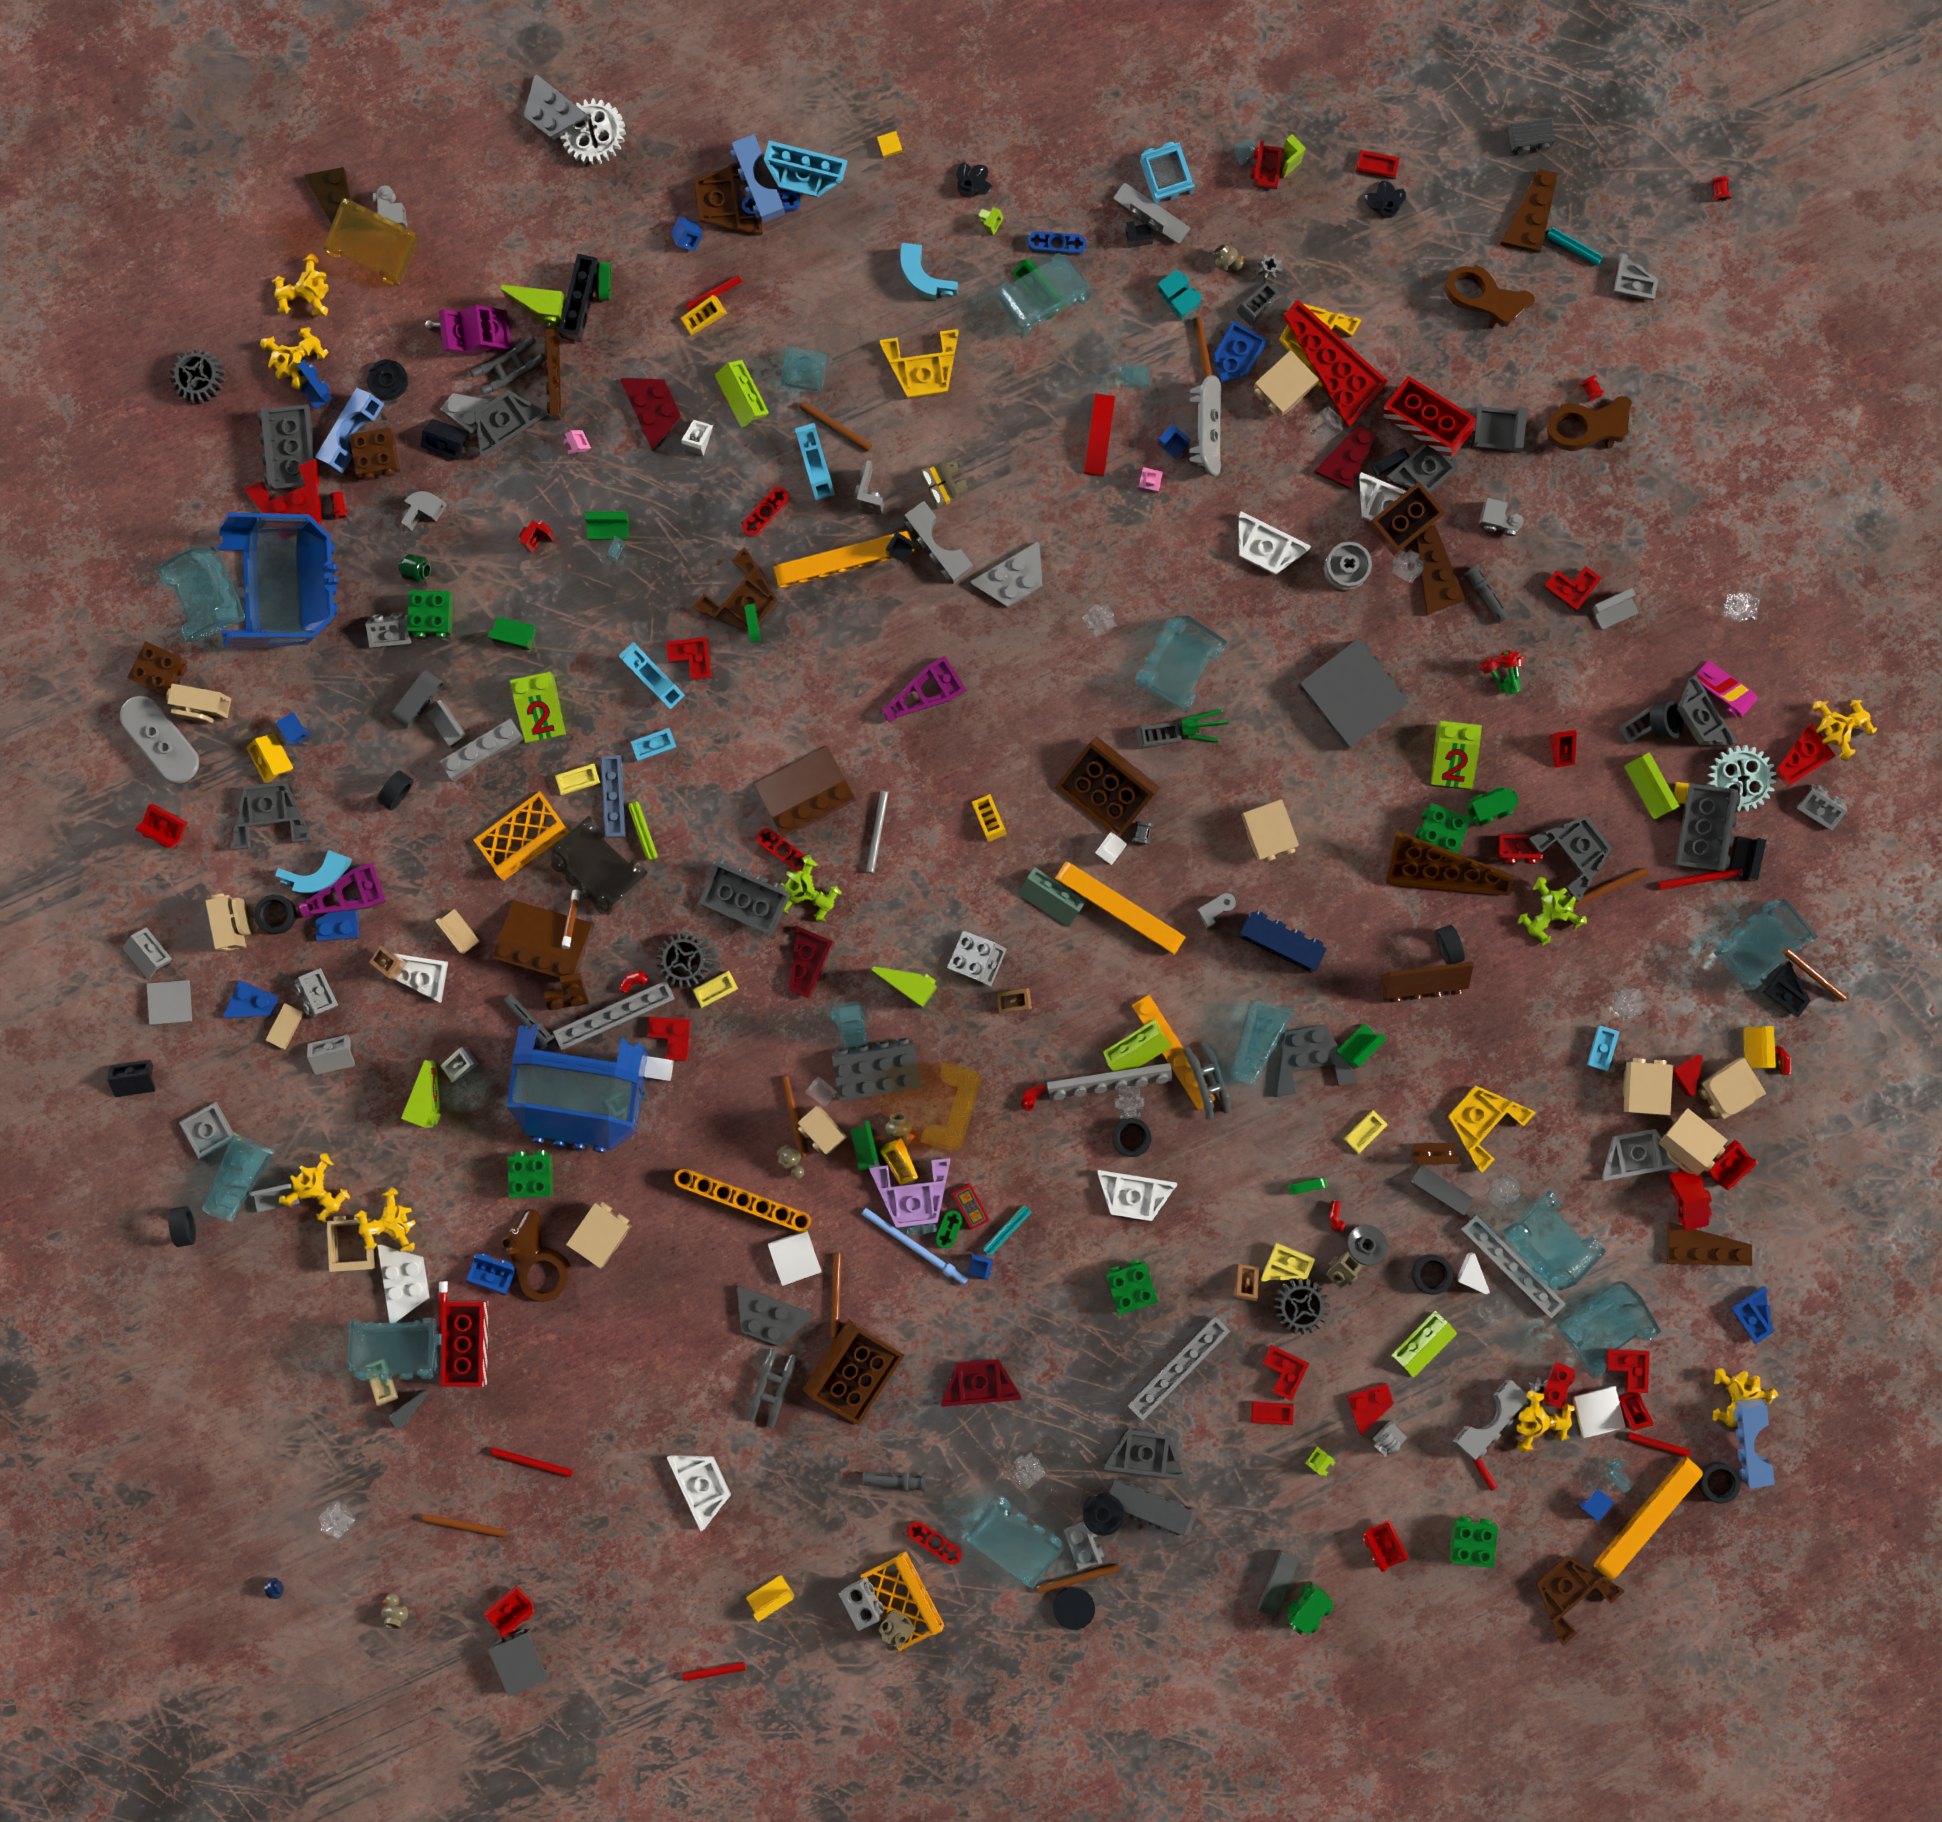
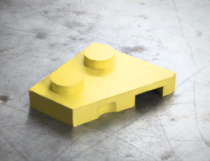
[1261,1242,1315,1281]

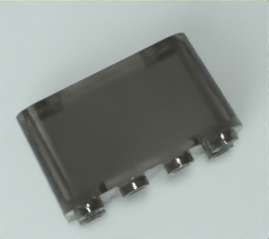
[551,816,648,915]

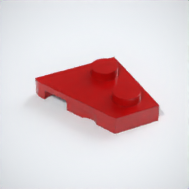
[1347,1383,1394,1435]

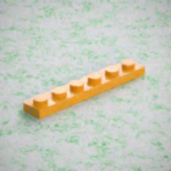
[1132,995,1216,1110]

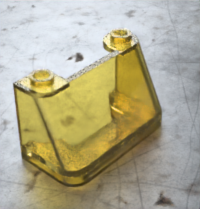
[323,198,420,286]

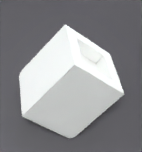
[1095,832,1127,865]
[644,1056,674,1081]

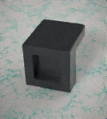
[1125,221,1154,248]
[886,532,914,564]

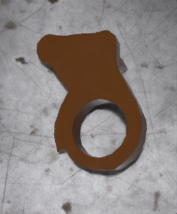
[1444,264,1535,329]
[1547,396,1632,451]
[500,1209,571,1302]

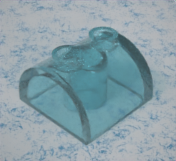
[781,345,830,394]

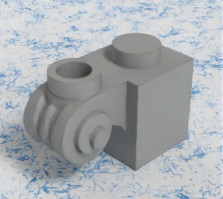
[373,186,407,231]
[1479,498,1524,537]
[1372,1421,1407,1457]

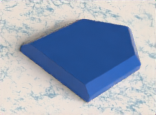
[1213,320,1268,383]

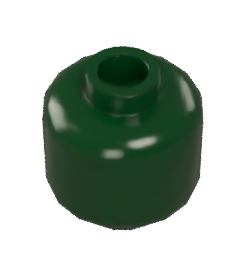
[399,554,431,582]

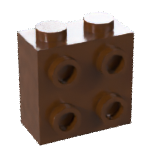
[349,428,400,481]
[127,641,188,696]

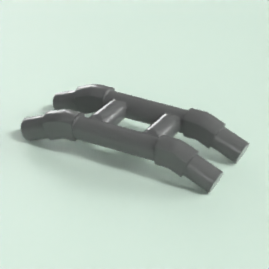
[470,336,546,395]
[1183,1041,1231,1119]
[747,1348,797,1428]

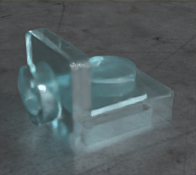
[1121,362,1150,388]
[1605,1458,1631,1493]

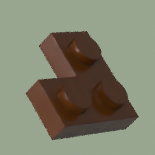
[544,973,589,1010]

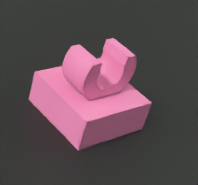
[563,430,591,454]
[1138,467,1163,493]

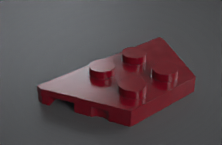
[620,378,682,451]
[941,1359,1022,1407]

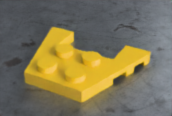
[1279,304,1362,388]
[880,329,959,399]
[1447,1086,1536,1173]

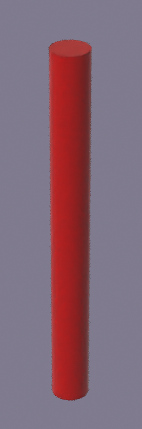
[1659,868,1743,890]
[491,1447,573,1478]

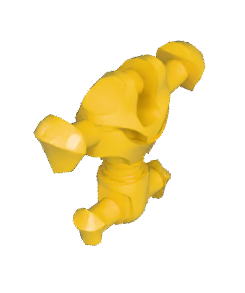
[272,254,329,316]
[260,327,329,390]
[1813,700,1877,761]
[279,1153,350,1223]
[354,1187,416,1252]
[1712,1368,1778,1427]
[1516,1390,1575,1453]

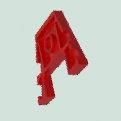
[245,459,322,539]

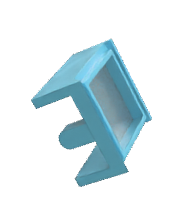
[1140,142,1195,205]

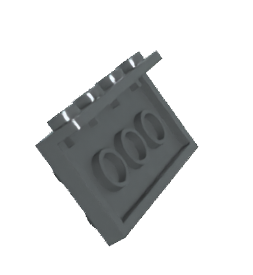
[258,404,315,491]
[1675,783,1740,872]
[699,859,791,936]
[832,1038,921,1101]

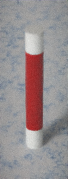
[438,1281,448,1345]

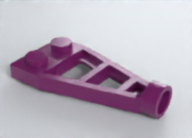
[881,656,966,723]
[299,862,387,919]

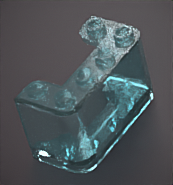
[1713,898,1818,991]
[347,1318,440,1381]

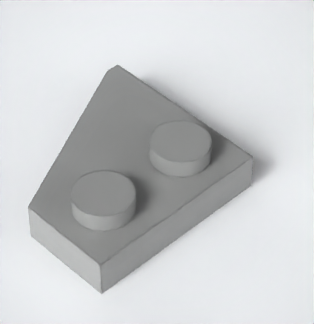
[1613,253,1658,301]
[441,393,491,435]

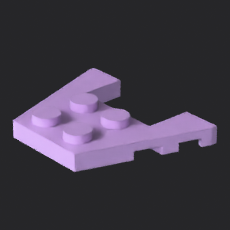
[869,1158,950,1227]

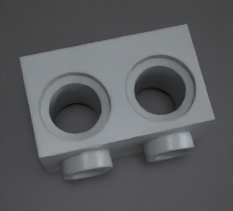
[838,1577,885,1631]

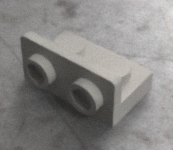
[366,613,412,648]
[1797,784,1847,831]
[294,968,338,1019]
[1063,1522,1104,1570]

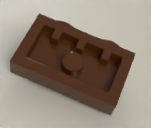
[1413,1143,1459,1165]

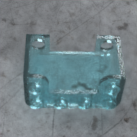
[1135,616,1227,712]
[1504,1190,1606,1290]
[966,1496,1064,1588]

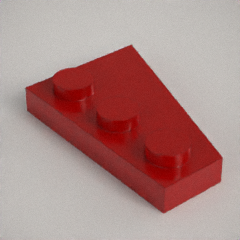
[1775,723,1835,787]

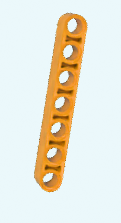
[773,531,915,588]
[1055,861,1186,955]
[674,1169,811,1231]
[1594,1457,1703,1581]

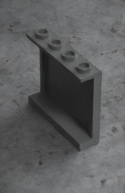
[1298,638,1409,750]

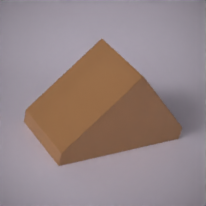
[369,945,408,980]
[997,988,1032,1014]
[1233,1264,1259,1301]

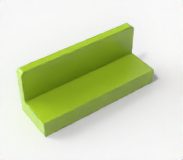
[715,360,769,427]
[1624,752,1680,819]
[1103,1019,1172,1072]
[1392,1311,1457,1377]

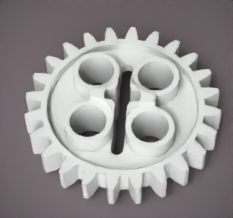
[560,99,626,165]

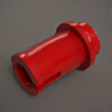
[330,491,348,519]

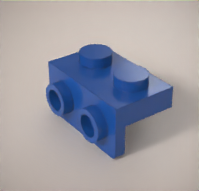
[297,360,333,410]
[466,1254,515,1296]

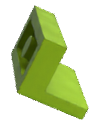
[1281,134,1306,178]

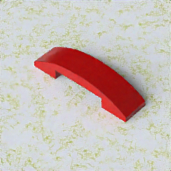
[1084,393,1115,476]

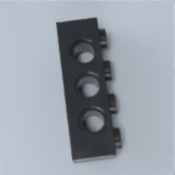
[558,253,600,343]

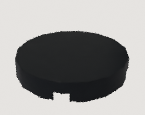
[367,359,408,401]
[1083,1493,1125,1536]
[1053,1587,1095,1630]

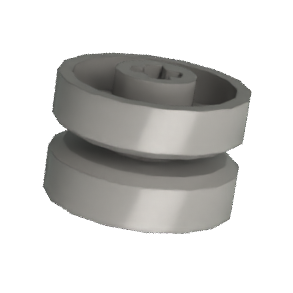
[1323,542,1372,592]

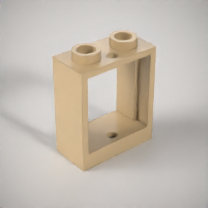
[327,1215,375,1272]

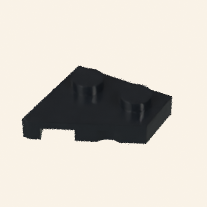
[1763,961,1811,1017]

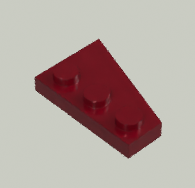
[1314,425,1377,489]
[789,926,834,999]

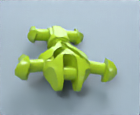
[780,855,842,922]
[1517,877,1587,946]

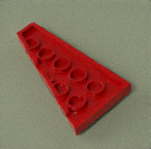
[1283,299,1388,428]

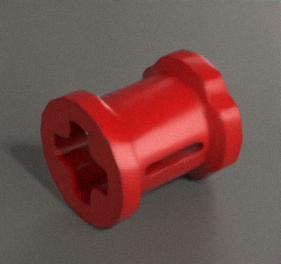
[1711,176,1732,202]
[1579,375,1606,402]

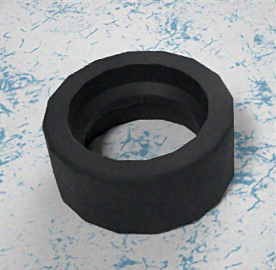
[1650,700,1684,741]
[377,770,413,811]
[254,894,297,934]
[1435,924,1465,965]
[1112,1118,1152,1157]
[168,1206,196,1248]
[1411,1255,1453,1295]
[1698,1462,1741,1504]

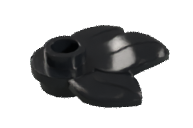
[956,162,993,197]
[1365,181,1406,218]

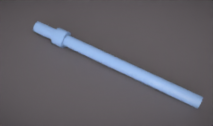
[861,1208,968,1286]

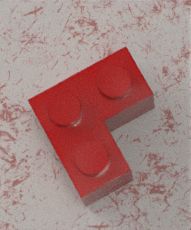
[1669,1170,1712,1231]

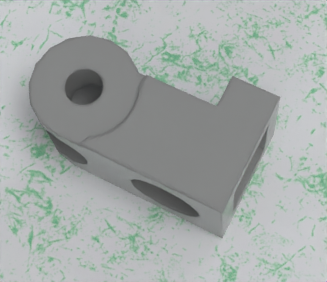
[1196,893,1236,928]

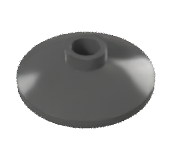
[1347,1225,1388,1265]

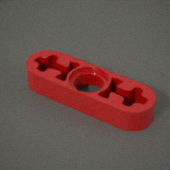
[742,487,789,537]
[757,828,806,872]
[908,1521,962,1565]

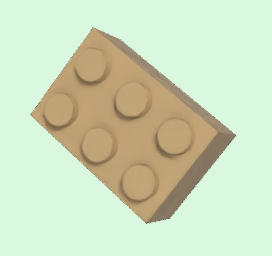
[798,1106,847,1154]

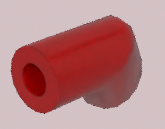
[618,970,648,993]
[1775,1045,1791,1075]
[1021,1084,1047,1111]
[1329,1201,1345,1232]

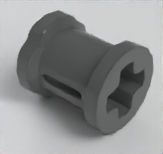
[1132,821,1154,845]

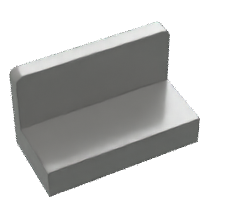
[1591,588,1638,630]
[426,699,467,747]
[123,927,172,979]
[307,1035,355,1075]
[249,1183,300,1212]

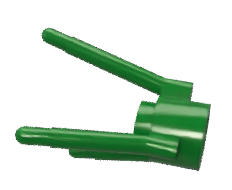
[1182,709,1229,742]

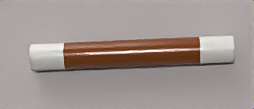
[561,890,580,949]

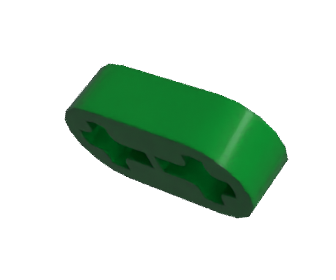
[599,262,612,301]
[744,603,761,643]
[1287,1177,1328,1195]
[936,1210,962,1249]

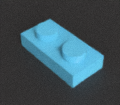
[631,728,677,762]
[1587,1025,1620,1071]

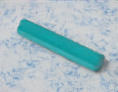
[1546,227,1603,266]
[983,1205,1031,1256]

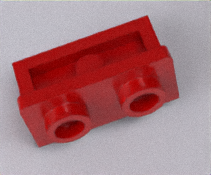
[1250,141,1283,190]
[519,520,555,553]
[135,803,188,849]
[1498,834,1543,864]
[1708,1140,1758,1191]
[1541,1362,1575,1409]
[1363,1520,1409,1572]
[484,1585,535,1638]

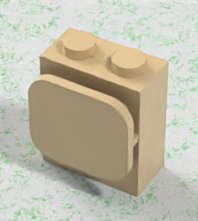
[1253,350,1319,417]
[166,684,231,724]
[1241,799,1299,863]
[205,894,251,952]
[1623,1058,1673,1115]
[1697,1058,1766,1119]
[1658,1108,1728,1175]
[566,1202,631,1268]

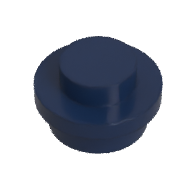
[264,1578,284,1599]

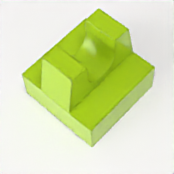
[978,207,1004,235]
[1305,1446,1336,1476]

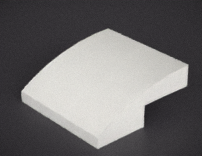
[768,1230,822,1286]
[1572,1386,1625,1438]

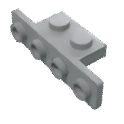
[1114,183,1190,245]

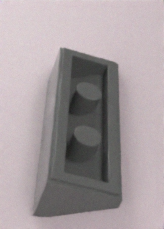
[1409,1165,1473,1216]
[1257,1550,1300,1617]

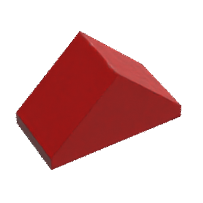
[1549,730,1577,768]
[1672,1054,1703,1096]
[1618,1393,1654,1431]

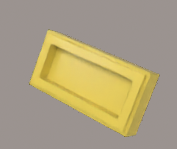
[555,763,601,796]
[692,971,738,1008]
[1343,1110,1388,1154]

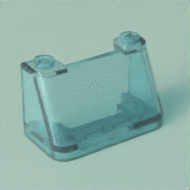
[996,253,1091,339]
[156,546,245,643]
[1557,1281,1661,1379]

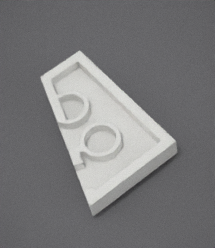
[395,954,448,1003]

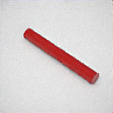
[686,275,742,311]
[1627,1432,1690,1457]
[1472,1458,1498,1491]
[683,1662,746,1682]

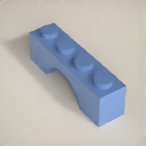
[730,134,785,223]
[315,388,384,473]
[1734,1398,1775,1488]

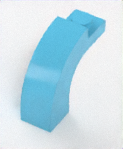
[900,243,958,301]
[795,423,835,500]
[619,642,685,709]
[275,850,352,894]

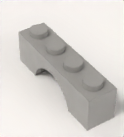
[904,501,973,584]
[440,718,524,782]
[1452,1380,1528,1460]

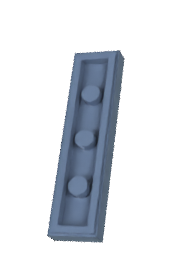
[600,755,626,838]

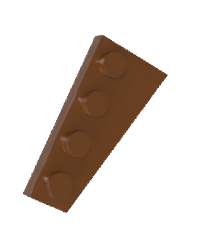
[1501,169,1558,253]
[545,329,562,420]
[1416,525,1466,616]
[1667,1222,1752,1266]

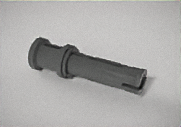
[1463,564,1510,624]
[502,994,556,1049]
[862,1472,927,1493]

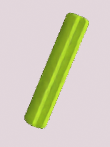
[628,801,658,861]

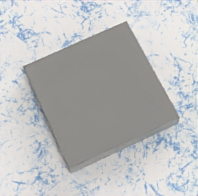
[147,980,192,1025]
[179,1102,236,1159]

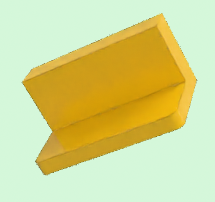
[246,733,293,783]
[1743,1026,1776,1068]
[746,1575,795,1622]

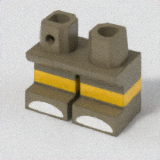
[921,461,968,509]

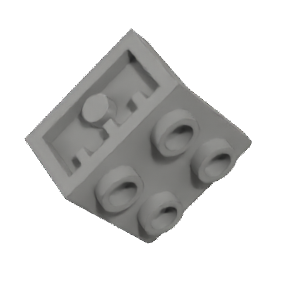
[854,460,884,515]
[947,931,1007,987]

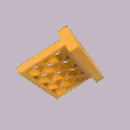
[474,791,570,881]
[860,1551,945,1651]

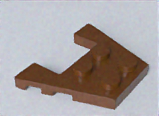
[694,162,763,235]
[692,547,778,631]
[1535,1555,1625,1646]

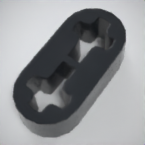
[1371,448,1409,476]

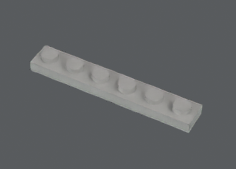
[553,981,675,1051]
[1047,1063,1172,1100]
[1460,1215,1566,1319]
[1127,1316,1230,1421]

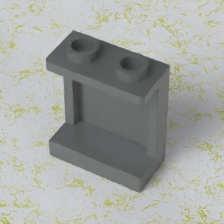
[1468,403,1527,453]
[488,1629,550,1697]

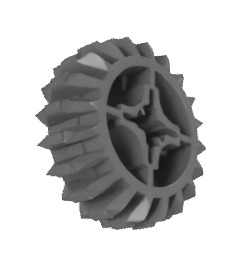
[169,348,226,404]
[656,932,712,988]
[1273,1278,1330,1335]

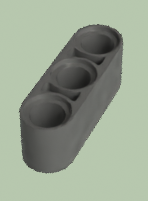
[391,670,443,729]

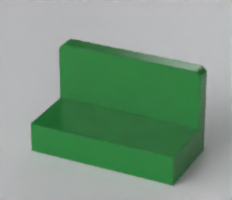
[585,511,629,540]
[488,617,536,650]
[1336,1024,1387,1069]
[850,1121,880,1171]

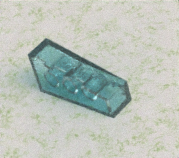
[1229,1000,1295,1085]
[830,1001,868,1048]
[201,1133,275,1222]

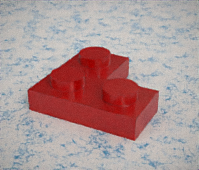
[1543,566,1602,611]
[666,637,712,681]
[647,1017,691,1061]
[1262,1345,1309,1401]
[1605,1348,1650,1393]

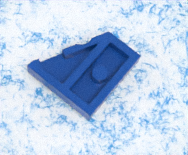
[315,898,359,941]
[223,980,279,1018]
[1730,1286,1773,1344]

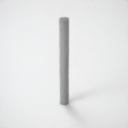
[866,791,889,873]

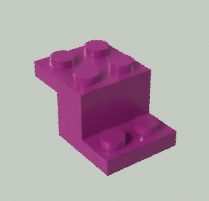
[439,305,512,356]

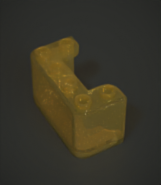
[920,1061,981,1151]

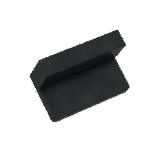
[420,419,470,461]
[1730,836,1767,881]
[107,1060,156,1097]

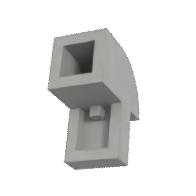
[401,491,447,531]

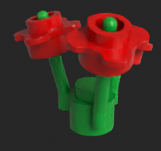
[1477,650,1525,695]

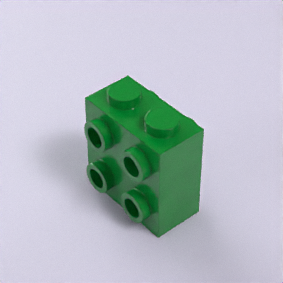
[407,590,453,638]
[1465,786,1519,827]
[1414,803,1471,854]
[508,1151,554,1198]
[1105,1259,1159,1315]
[1449,1515,1498,1568]
[1287,1582,1334,1636]

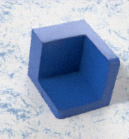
[671,216,703,251]
[1158,424,1191,459]
[275,712,310,746]
[968,1254,993,1280]
[1578,1489,1614,1522]

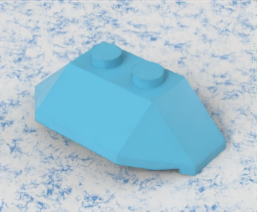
[764,141,848,198]

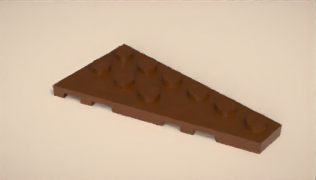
[1386,830,1513,896]

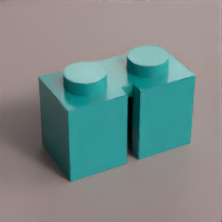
[1156,269,1202,321]

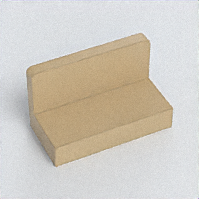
[435,909,481,954]

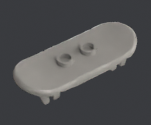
[1190,375,1221,476]
[120,696,199,784]

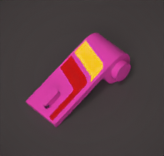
[1696,660,1758,718]

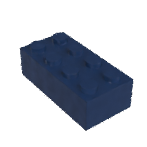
[1237,910,1327,973]

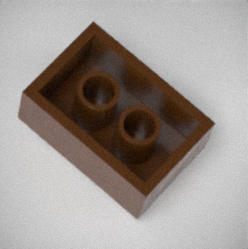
[1368,482,1445,556]

